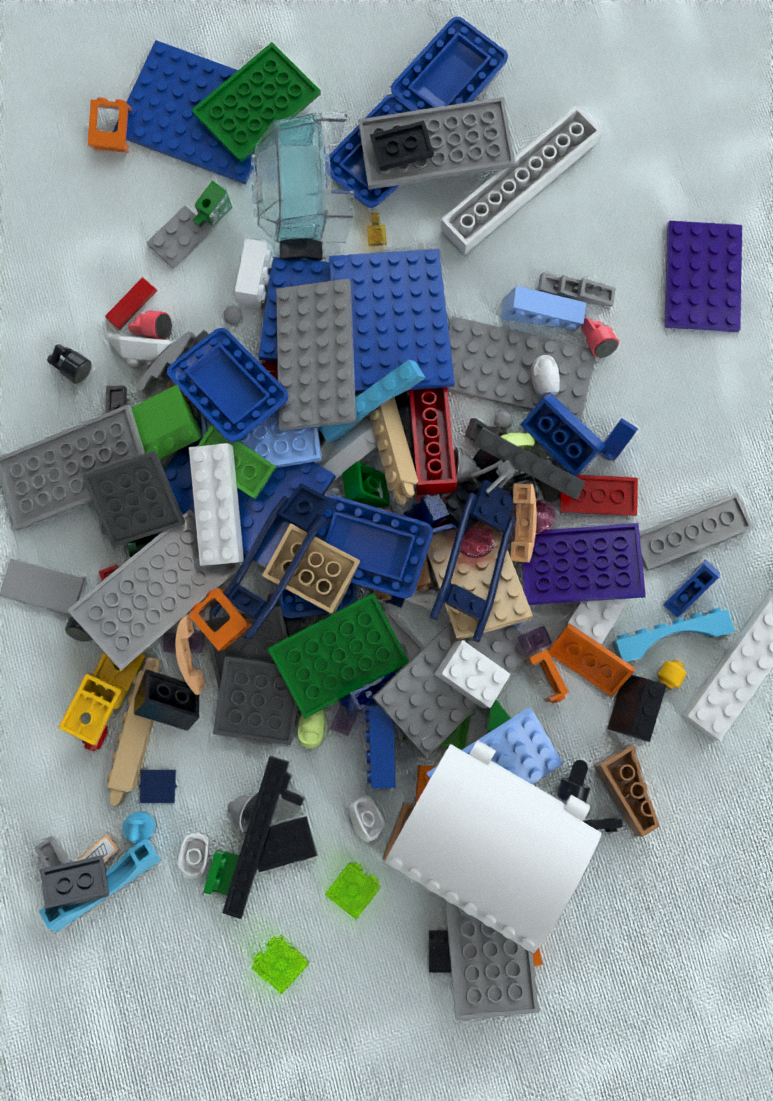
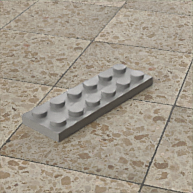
[639,493,754,571]

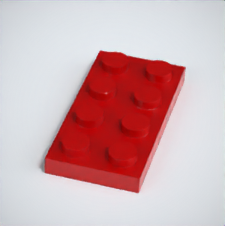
[560,475,638,516]

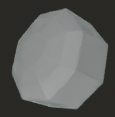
[223,305,242,325]
[494,410,513,430]

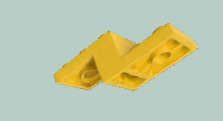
[58,653,147,745]

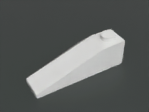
[320,417,378,484]

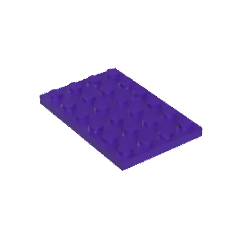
[664,221,742,332]
[523,523,646,605]

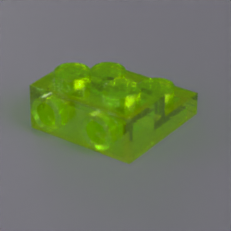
[324,861,381,920]
[251,934,310,995]

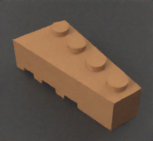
[594,745,659,837]

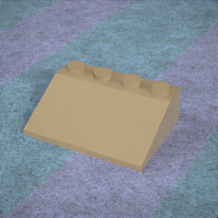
[262,523,360,614]

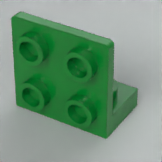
[203,849,239,895]

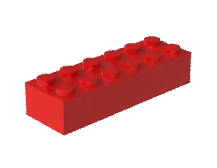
[408,387,457,495]

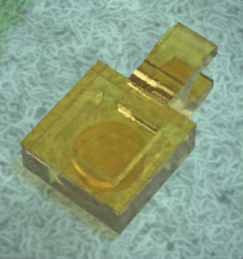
[367,212,387,246]

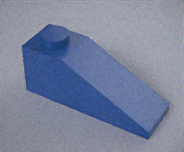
[600,418,638,461]
[663,559,720,618]

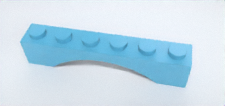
[318,359,426,442]
[612,607,735,662]
[39,838,162,932]

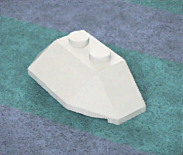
[106,334,175,367]

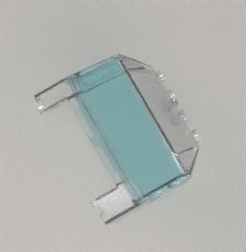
[251,111,354,243]

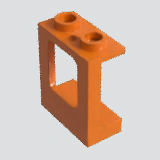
[88,97,132,153]
[188,588,252,651]
[525,649,569,703]

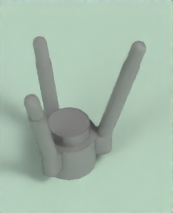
[471,460,517,493]

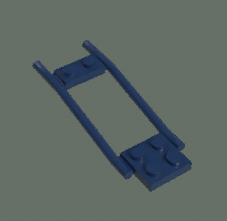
[430,480,516,642]
[209,483,332,640]

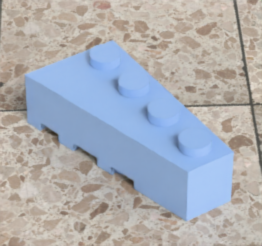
[501,286,586,330]

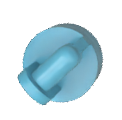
[123,811,156,844]

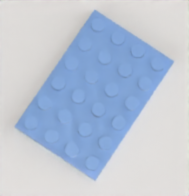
[201,409,322,468]
[427,707,563,784]

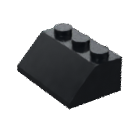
[134,669,199,731]
[607,675,667,742]

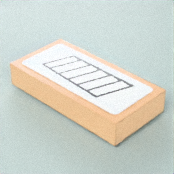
[76,834,120,863]

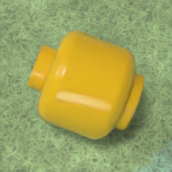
[657,660,687,690]

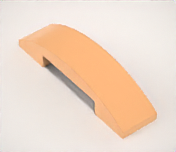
[511,484,537,562]
[175,614,205,695]

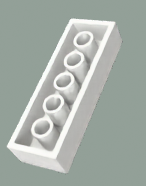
[189,443,244,566]

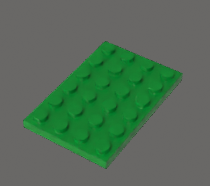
[191,42,321,163]
[267,592,409,719]

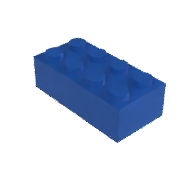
[520,393,607,476]
[365,706,396,789]

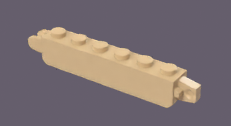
[369,397,418,505]
[107,657,161,806]

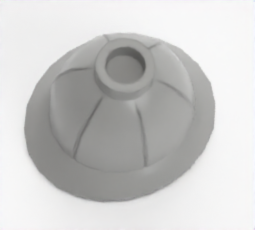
[454,447,481,483]
[227,793,258,834]

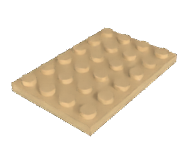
[427,521,533,641]

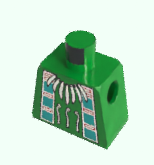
[192,180,232,228]

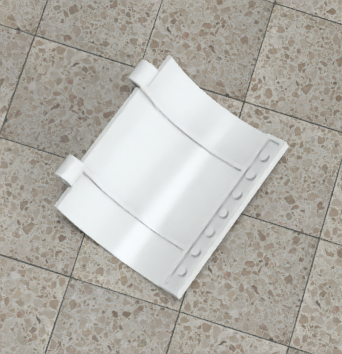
[385,740,602,953]

